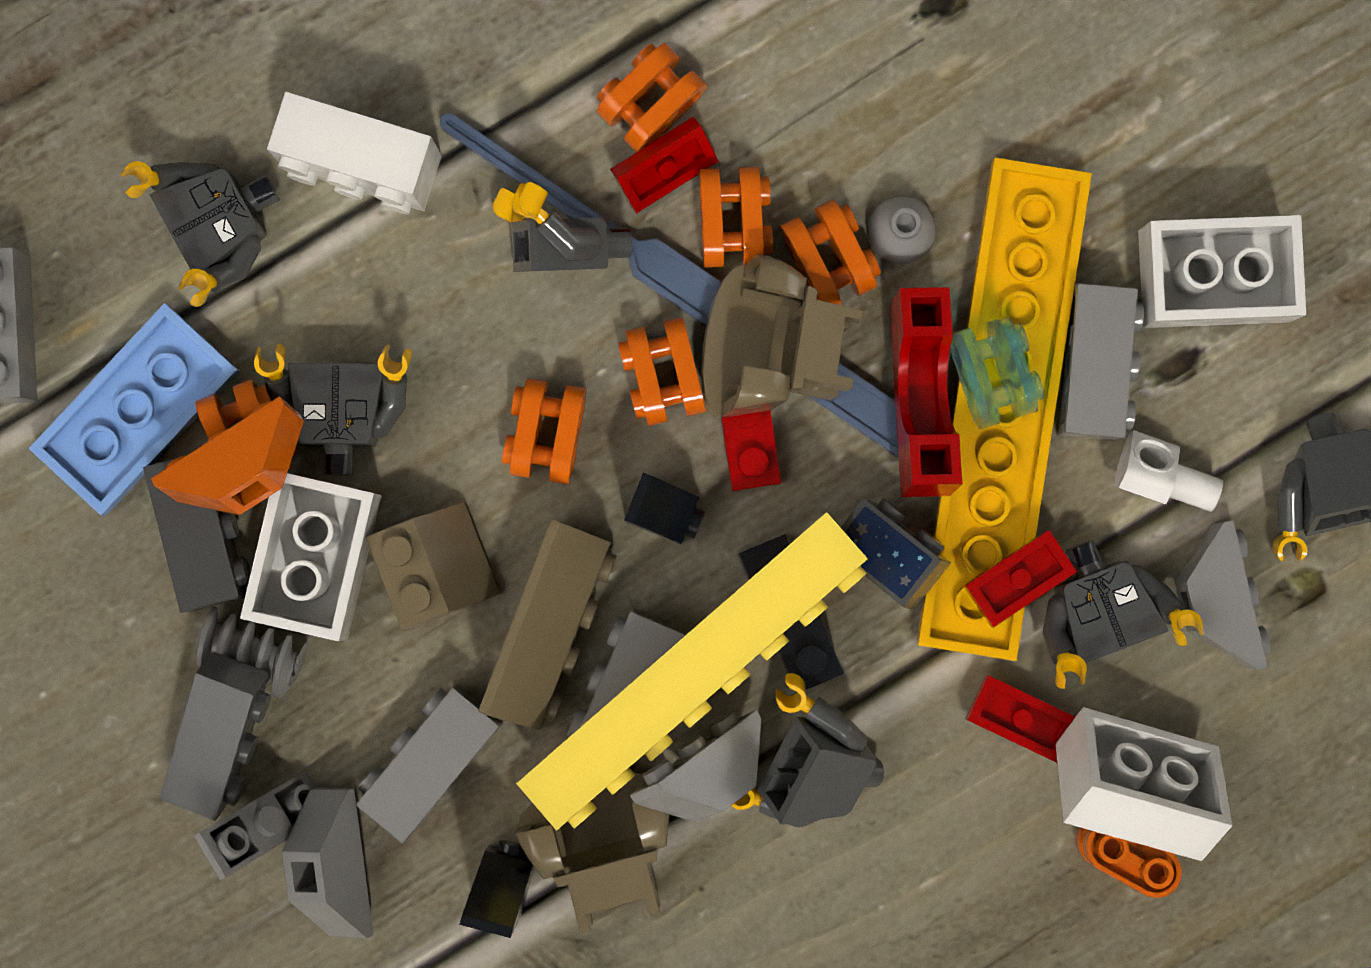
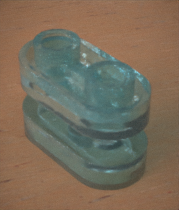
[950,316,1044,430]

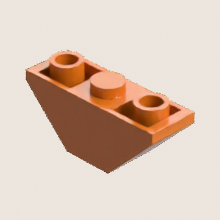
[151,396,304,515]

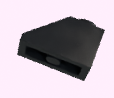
[624,473,705,545]

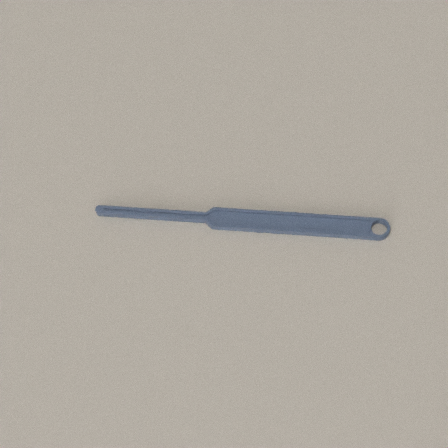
[440,113,899,459]

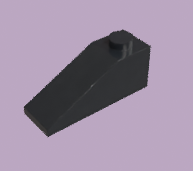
[459,840,534,938]

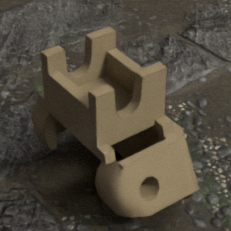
[701,254,864,419]
[514,772,669,935]

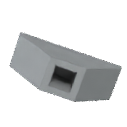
[1175,520,1271,670]
[630,710,762,822]
[194,771,316,880]
[282,787,374,938]

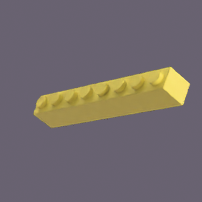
[516,512,868,831]

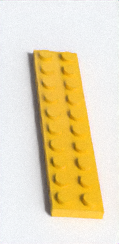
[916,158,1092,661]

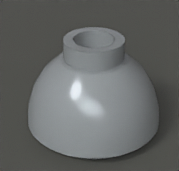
[867,196,936,264]

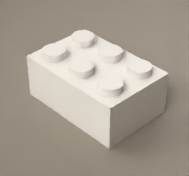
[267,92,442,215]
[1138,215,1306,328]
[240,473,382,641]
[1056,707,1232,861]

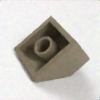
[366,502,501,631]

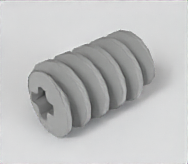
[195,606,308,699]

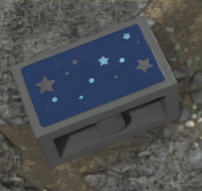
[841,498,951,610]

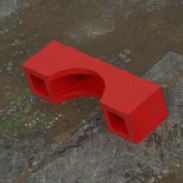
[889,287,963,497]

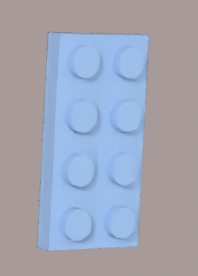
[28,303,241,516]

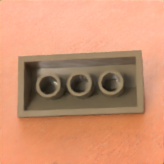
[478,519,617,730]

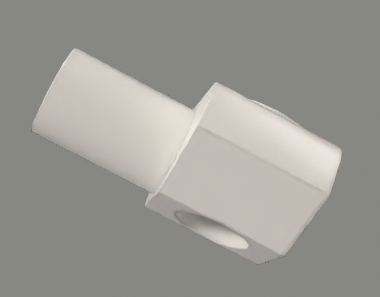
[1114,430,1223,512]

